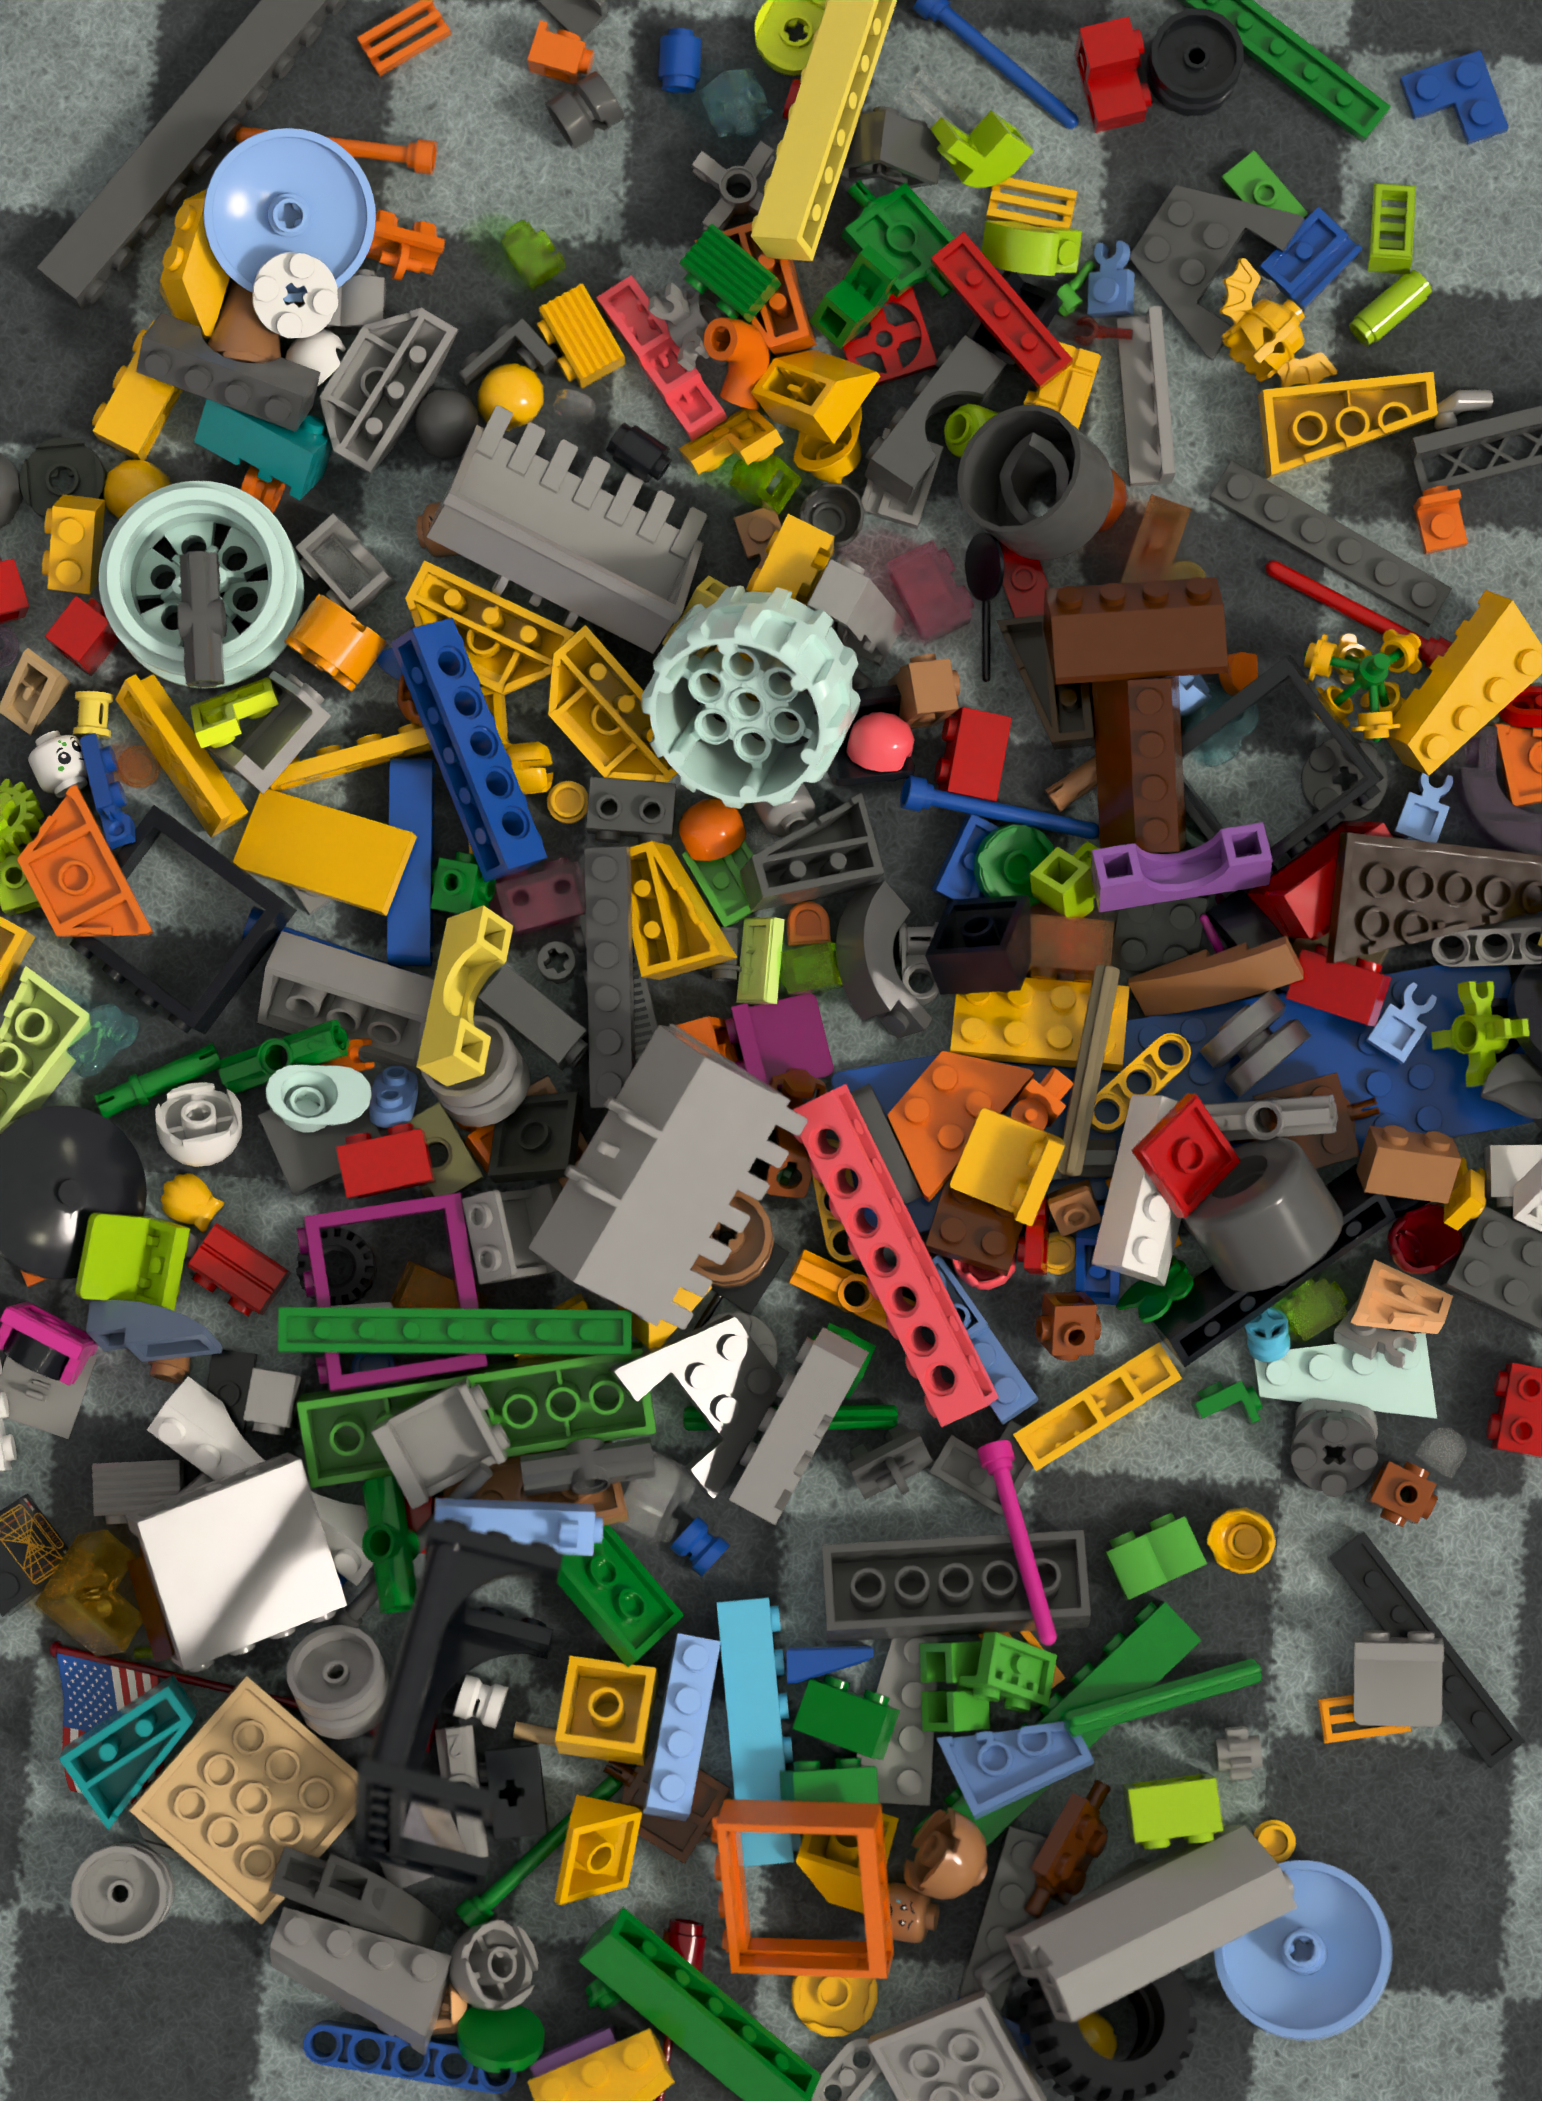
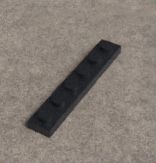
[1328,1531,1525,1768]

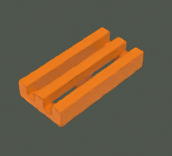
[357,0,451,77]

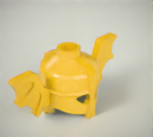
[1219,258,1337,388]

